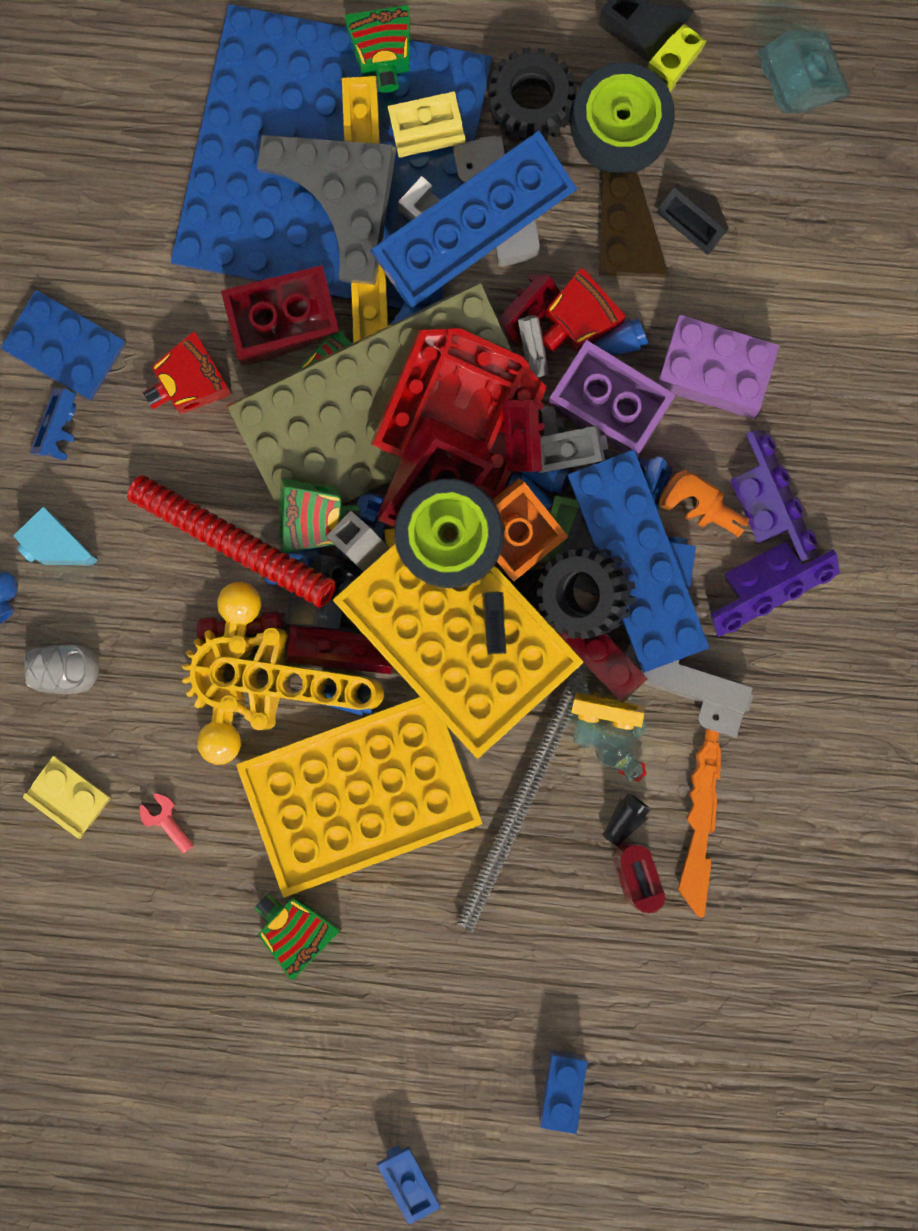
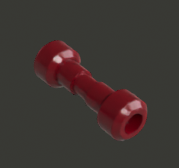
[196,611,282,643]

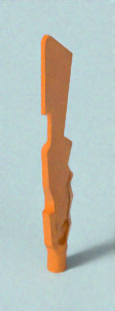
[677,729,721,917]

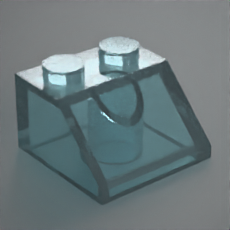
[758,30,850,114]

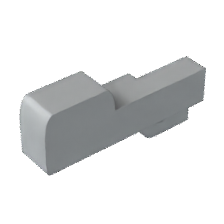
[453,135,540,266]
[626,642,754,738]

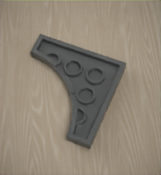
[257,135,396,285]

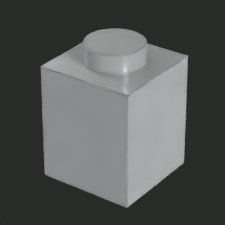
[326,511,390,572]

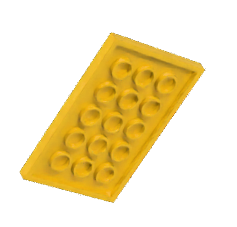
[333,527,583,760]
[236,697,482,898]

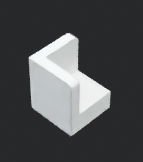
[398,176,440,221]

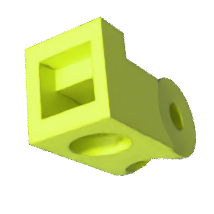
[647,24,707,92]

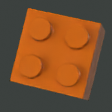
[492,478,568,582]

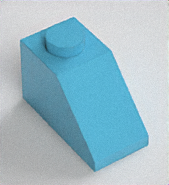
[13,507,98,565]

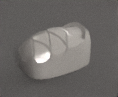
[24,644,99,694]

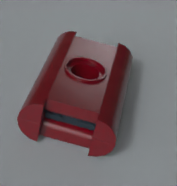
[613,843,666,914]

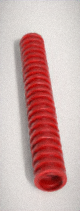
[127,475,335,608]

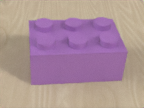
[657,315,780,419]
[548,340,675,458]

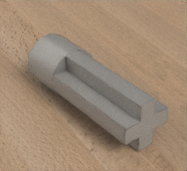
[518,315,549,377]

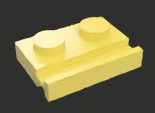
[388,92,466,158]
[23,756,112,839]

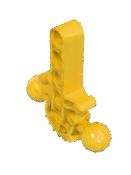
[182,581,384,765]

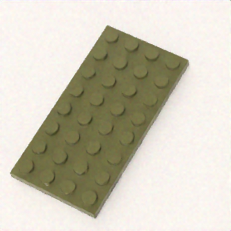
[227,282,512,511]

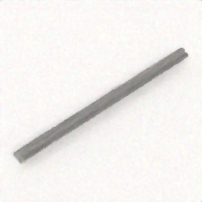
[456,632,611,932]

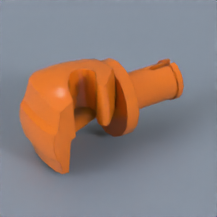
[658,470,750,538]

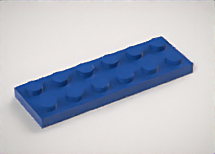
[370,131,577,308]
[567,450,709,673]

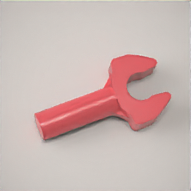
[139,793,194,854]

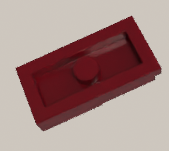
[498,273,560,346]
[503,400,545,472]

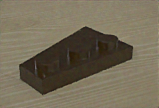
[599,171,668,278]

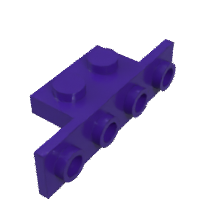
[730,430,819,562]
[710,541,840,637]

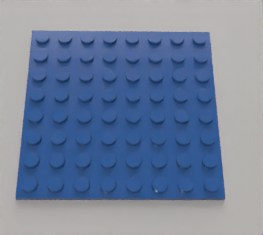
[171,4,492,310]

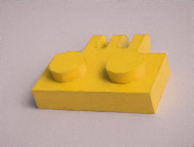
[571,692,645,730]

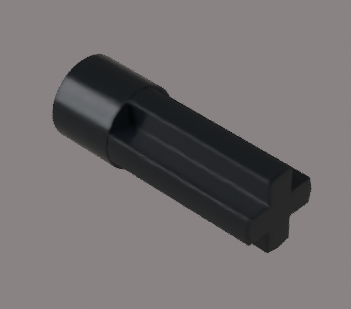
[482,592,507,655]

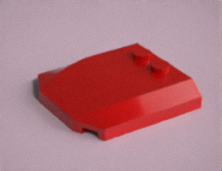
[370,328,547,498]

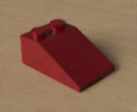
[221,265,339,366]
[377,416,494,527]

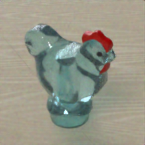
[573,719,647,782]

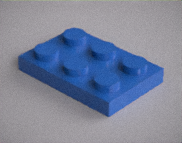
[1,290,126,401]

